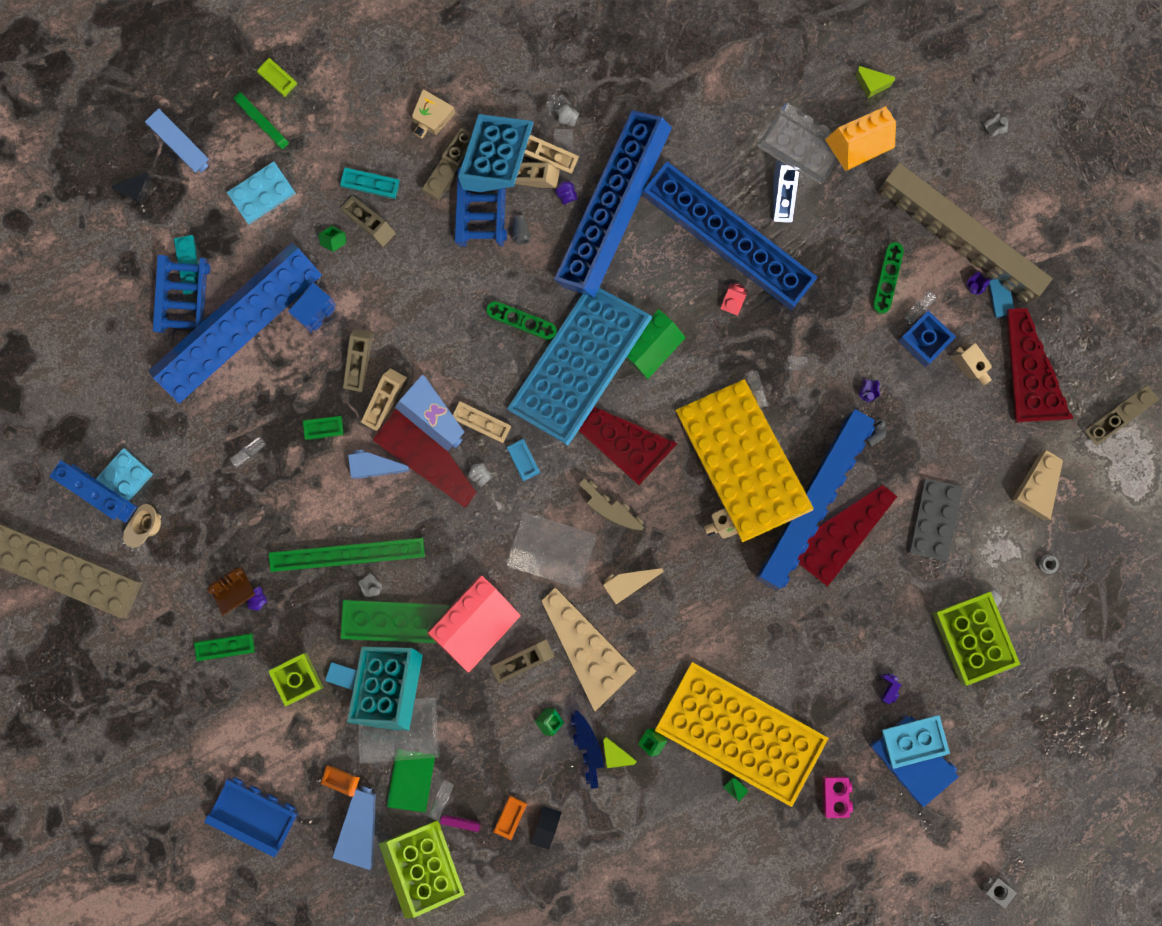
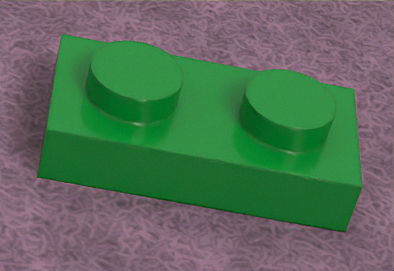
[303,416,344,440]

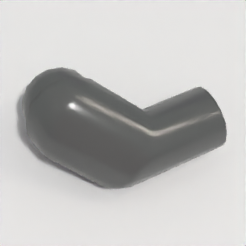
[866,419,887,447]

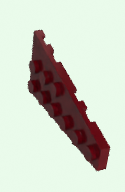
[1007,308,1074,423]
[578,407,678,486]
[373,409,476,508]
[797,485,898,587]

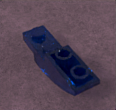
[571,710,604,789]

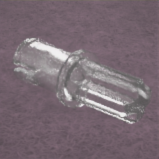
[904,291,937,324]
[747,371,769,409]
[230,437,266,468]
[428,781,453,821]

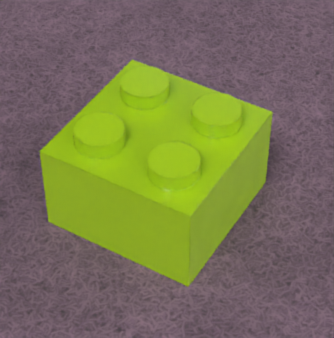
[268,653,324,706]

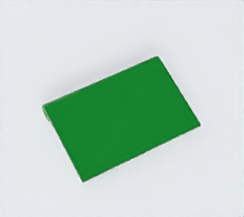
[386,748,436,813]

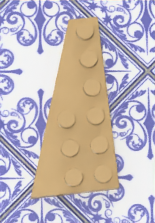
[542,588,636,711]

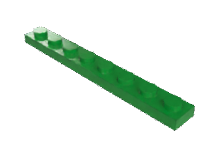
[269,538,425,572]

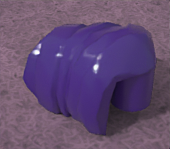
[555,181,578,205]
[966,271,991,295]
[859,378,881,402]
[247,587,267,611]

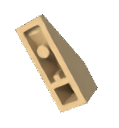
[524,135,579,174]
[515,163,560,188]
[361,368,407,431]
[603,568,664,605]

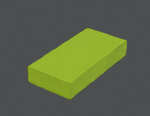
[257,58,297,97]

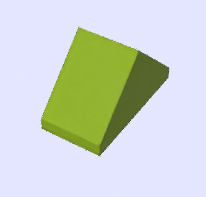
[855,66,895,98]
[603,736,637,768]

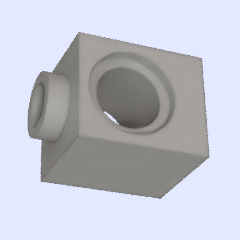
[982,875,1017,908]

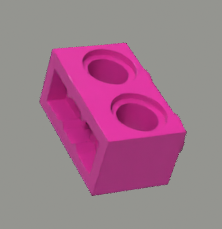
[822,776,853,818]

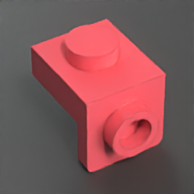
[720,283,748,316]

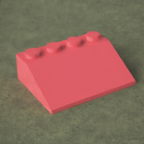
[426,576,521,673]

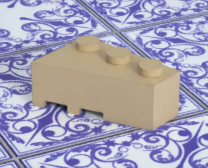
[1011,450,1063,521]

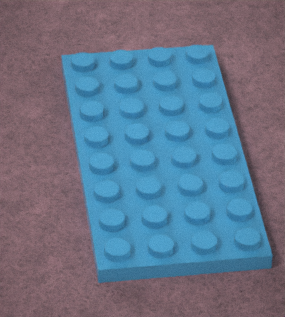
[507,288,652,446]

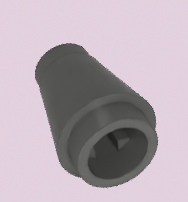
[512,215,531,245]

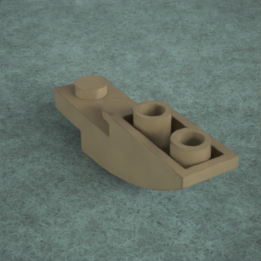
[422,128,472,201]
[1084,385,1159,446]
[579,479,644,531]

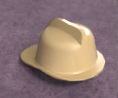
[123,504,161,548]

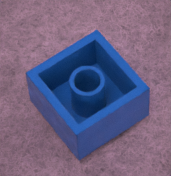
[288,283,336,333]
[898,310,956,367]

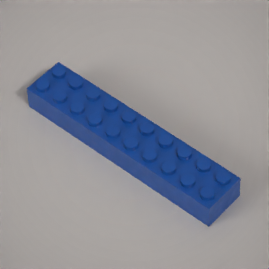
[554,110,672,298]
[642,161,817,311]
[148,243,322,403]
[755,409,875,590]

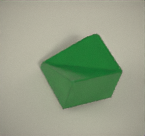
[318,225,346,252]
[535,708,564,736]
[638,728,668,757]
[724,777,748,802]

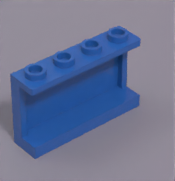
[869,715,959,807]
[204,776,299,857]

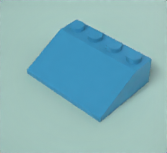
[458,114,534,192]

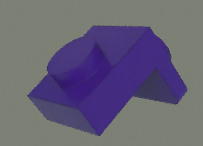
[880,673,902,704]

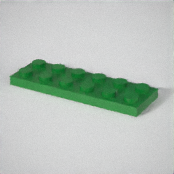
[341,600,451,643]

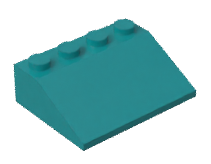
[347,647,423,731]

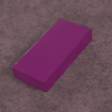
[440,814,481,832]

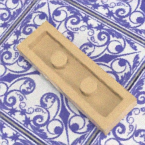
[453,401,511,444]

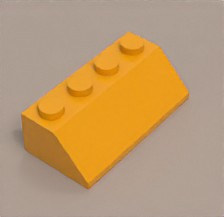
[825,106,896,171]

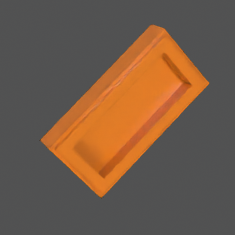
[321,765,359,797]
[493,796,527,840]

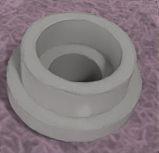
[1039,555,1059,574]

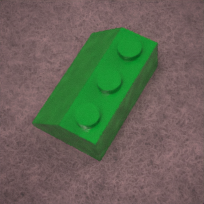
[625,309,686,380]

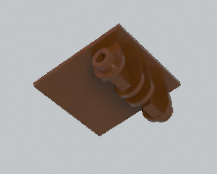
[206,567,256,616]

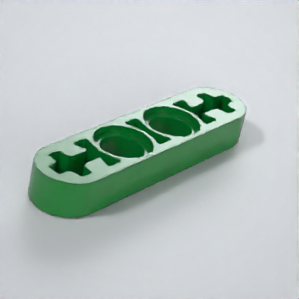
[232,91,289,150]
[873,242,904,315]
[487,301,557,341]

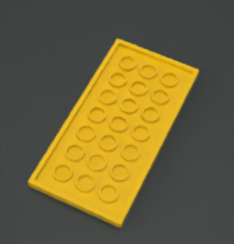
[676,379,813,543]
[655,662,829,807]

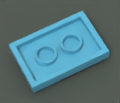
[227,162,296,225]
[96,448,153,501]
[881,715,950,769]

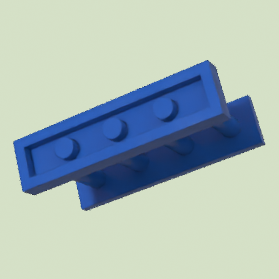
[455,168,507,247]
[153,255,210,333]
[49,460,137,523]

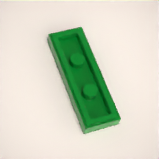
[194,633,255,662]

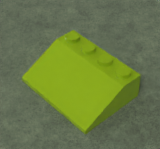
[932,592,1020,686]
[378,820,465,918]

